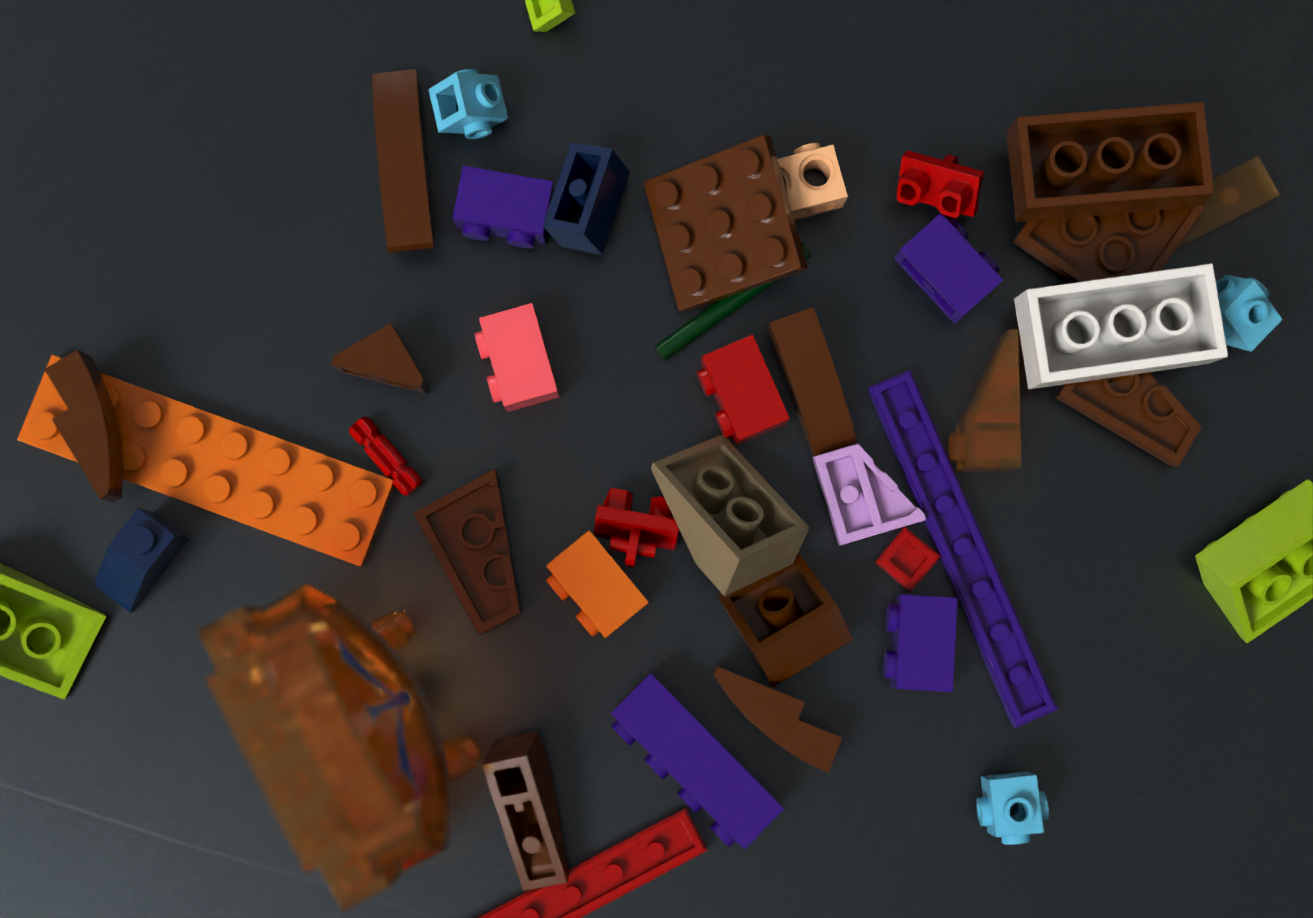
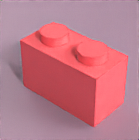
[474,303,559,412]

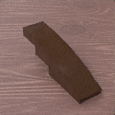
[371,69,434,253]

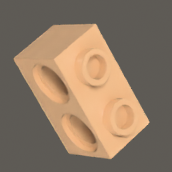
[777,143,848,220]

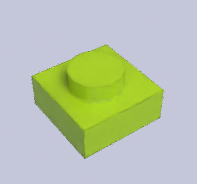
[525,0,575,32]

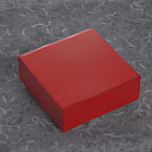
[874,527,941,592]

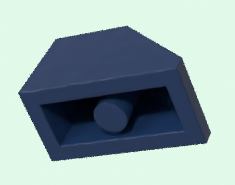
[94,508,189,613]

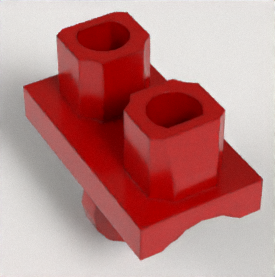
[896,150,985,218]
[594,488,679,568]

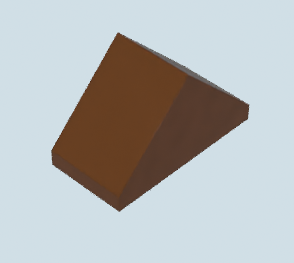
[331,323,429,394]

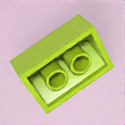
[1195,479,1313,643]

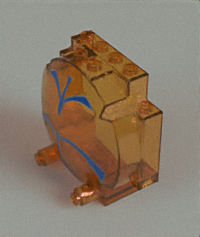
[197,584,483,912]

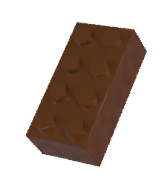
[1006,102,1214,222]

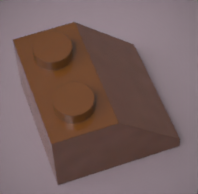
[718,552,853,687]

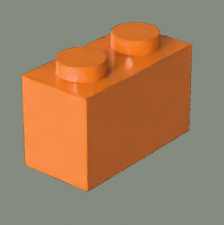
[546,530,649,639]

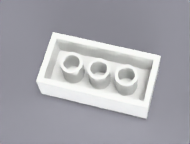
[1014,264,1228,389]

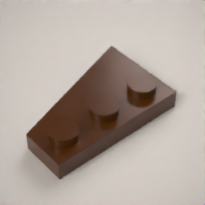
[1055,372,1201,468]
[413,469,521,636]

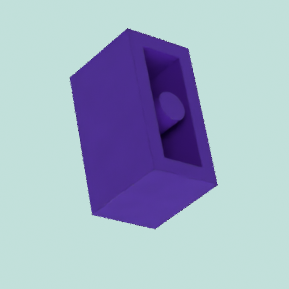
[452,166,555,248]
[894,213,1003,324]
[883,594,957,692]

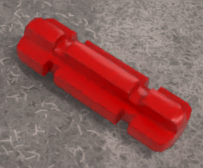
[349,416,422,496]

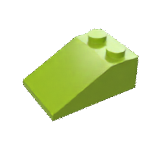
[0,563,106,700]

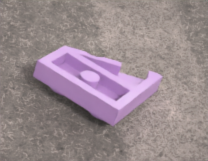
[812,444,926,546]

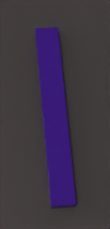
[867,370,1058,728]

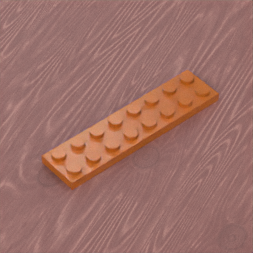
[17,355,395,568]

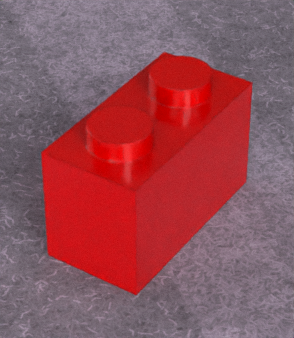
[696,334,790,446]

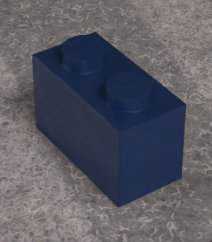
[543,142,630,255]

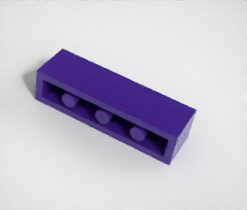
[610,672,784,850]

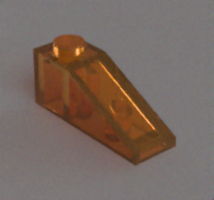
[949,329,1021,472]

